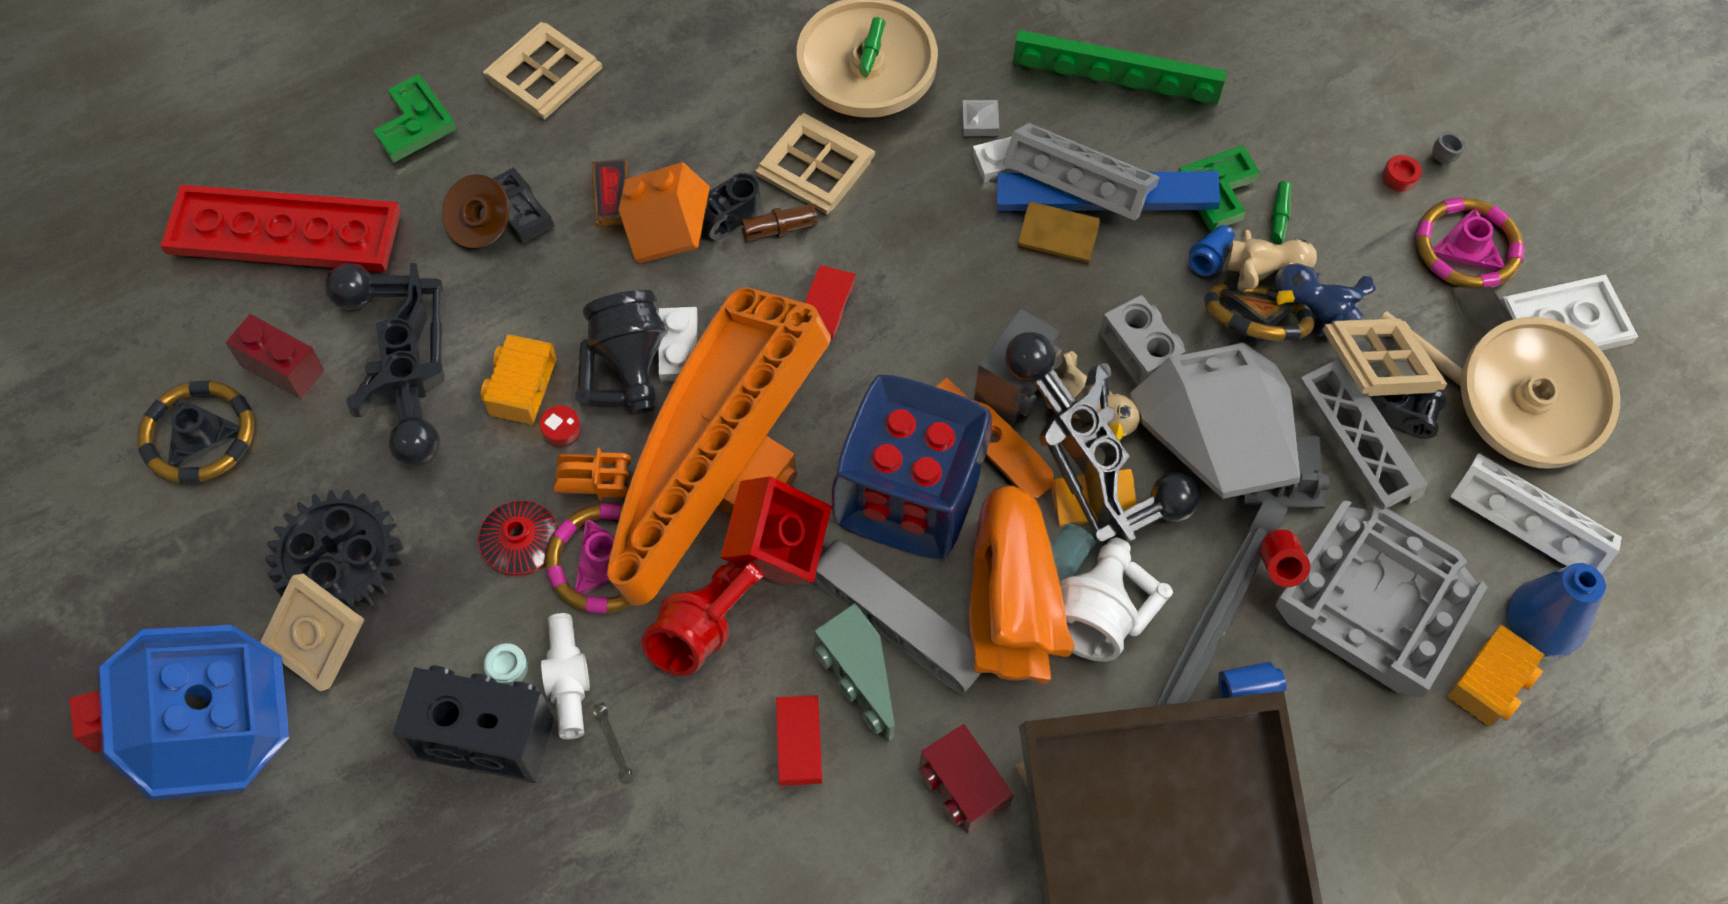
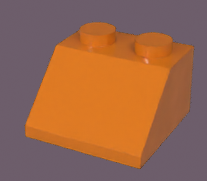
[618,162,710,264]

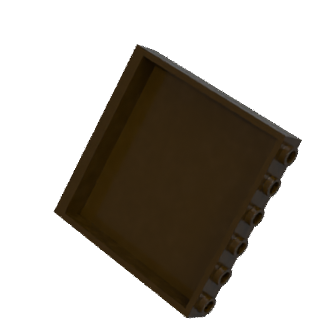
[1019,691,1322,904]

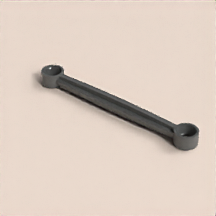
[1155,497,1288,706]

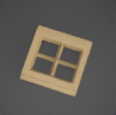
[482,22,603,120]
[755,113,875,215]
[1323,319,1447,396]

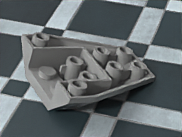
[1130,343,1300,499]

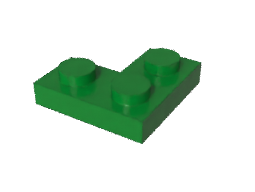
[373,74,457,163]
[1178,145,1260,231]

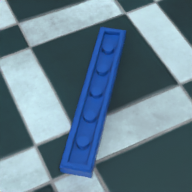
[997,171,1220,211]

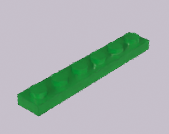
[1013,30,1227,104]

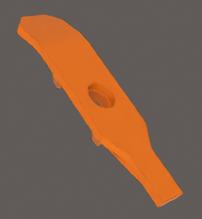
[935,377,1054,499]

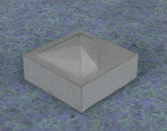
[962,100,999,136]

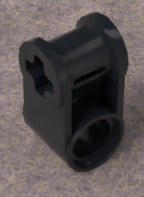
[703,173,762,240]
[1369,375,1447,439]

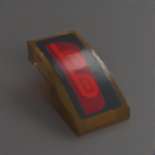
[592,158,630,227]

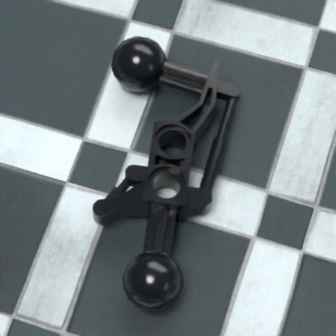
[325,263,445,467]
[1005,332,1201,541]

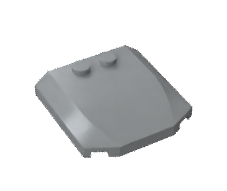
[1275,500,1488,697]

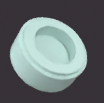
[484,643,528,686]

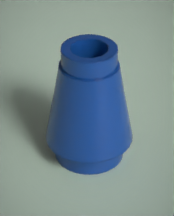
[1188,225,1235,276]

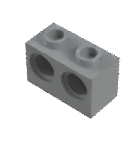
[1099,295,1186,386]

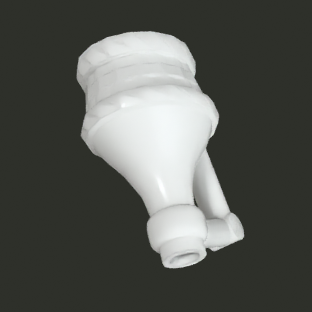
[1060,538,1173,662]

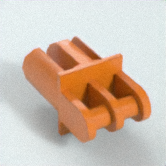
[553,448,631,501]

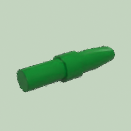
[859,17,886,78]
[1271,181,1292,244]

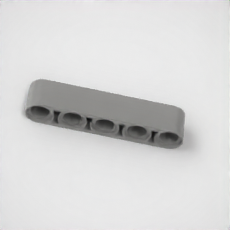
[814,540,981,694]

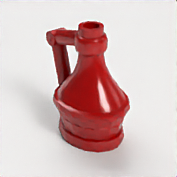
[641,560,764,676]

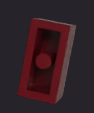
[225,314,324,399]
[918,724,1014,834]

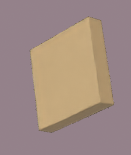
[260,574,365,691]

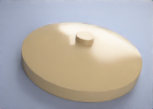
[797,0,938,117]
[1461,317,1620,468]

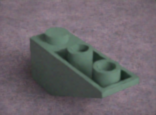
[813,603,895,742]

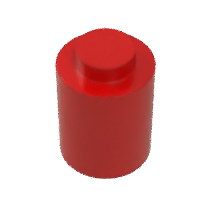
[1260,529,1311,587]

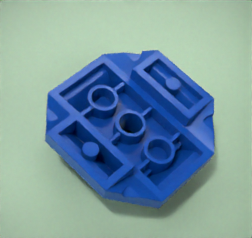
[98,625,289,801]

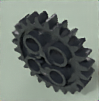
[265,490,404,613]

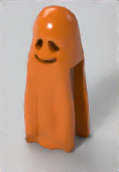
[968,486,1075,685]

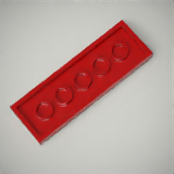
[161,185,401,272]

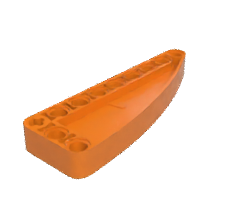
[607,287,831,606]

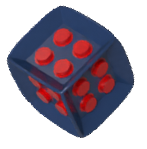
[832,375,992,559]

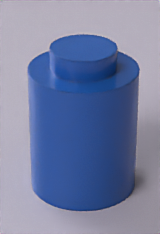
[1218,662,1286,698]

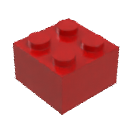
[720,476,832,586]

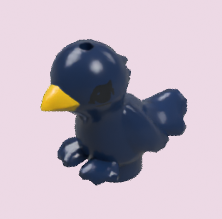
[1274,263,1376,337]

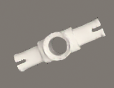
[541,613,590,739]

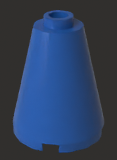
[1506,563,1606,658]

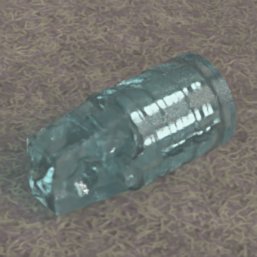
[1051,524,1096,582]

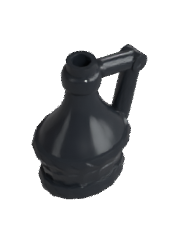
[575,290,668,414]

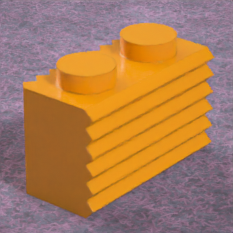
[481,334,557,425]
[1447,624,1545,727]

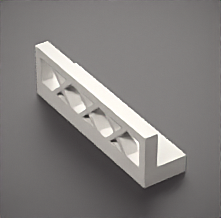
[1451,453,1622,574]

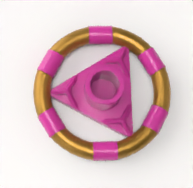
[1416,197,1525,290]
[545,503,632,614]

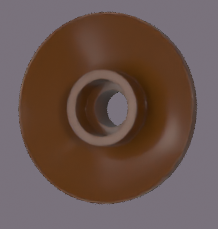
[442,174,510,249]

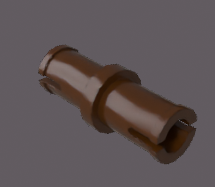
[740,203,818,243]

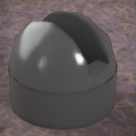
[1432,132,1466,164]

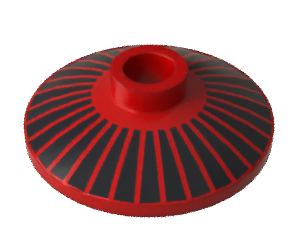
[478,500,558,576]

